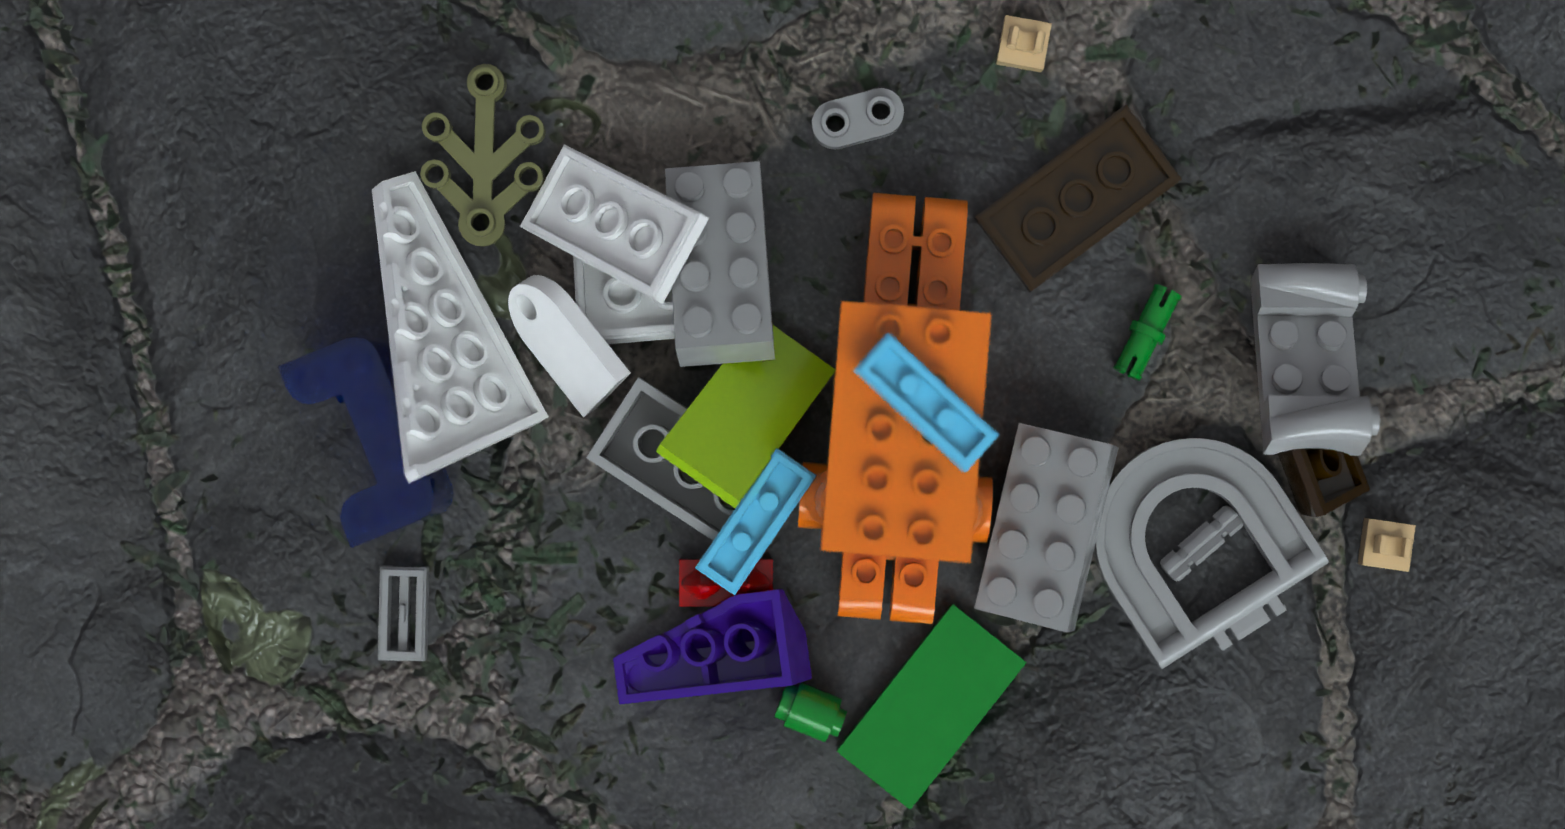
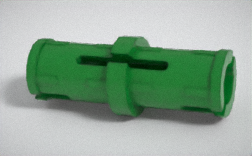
[1113,284,1182,381]

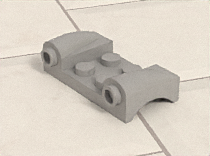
[1250,263,1380,456]

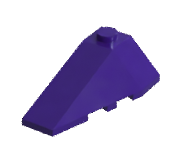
[613,589,812,705]

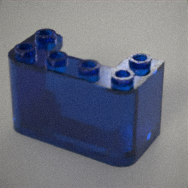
[278,337,454,548]

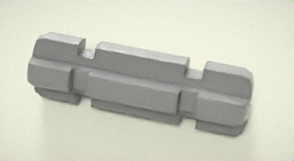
[1160,506,1243,582]

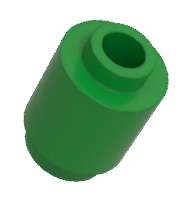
[774,682,847,742]

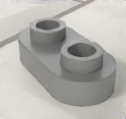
[812,88,904,150]

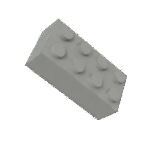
[665,161,775,367]
[586,377,735,540]
[974,423,1119,633]

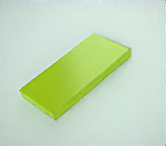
[656,325,835,508]

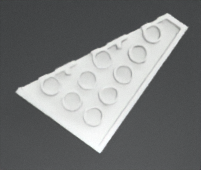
[372,171,548,483]

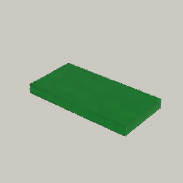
[836,603,1027,810]

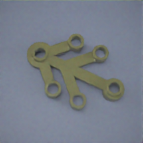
[420,64,546,247]

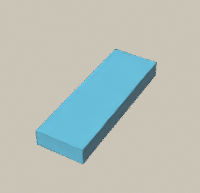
[852,332,999,472]
[695,448,817,596]

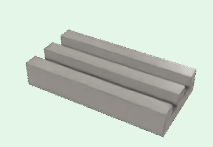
[378,565,430,661]

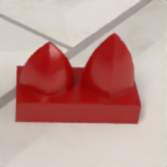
[679,558,773,607]

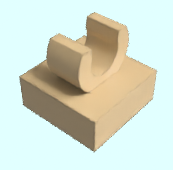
[996,15,1052,72]
[1357,518,1416,572]

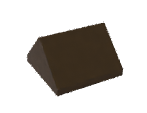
[1277,448,1370,517]

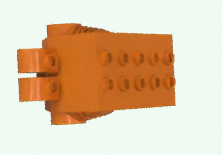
[798,192,993,624]

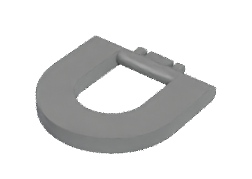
[1094,438,1329,670]

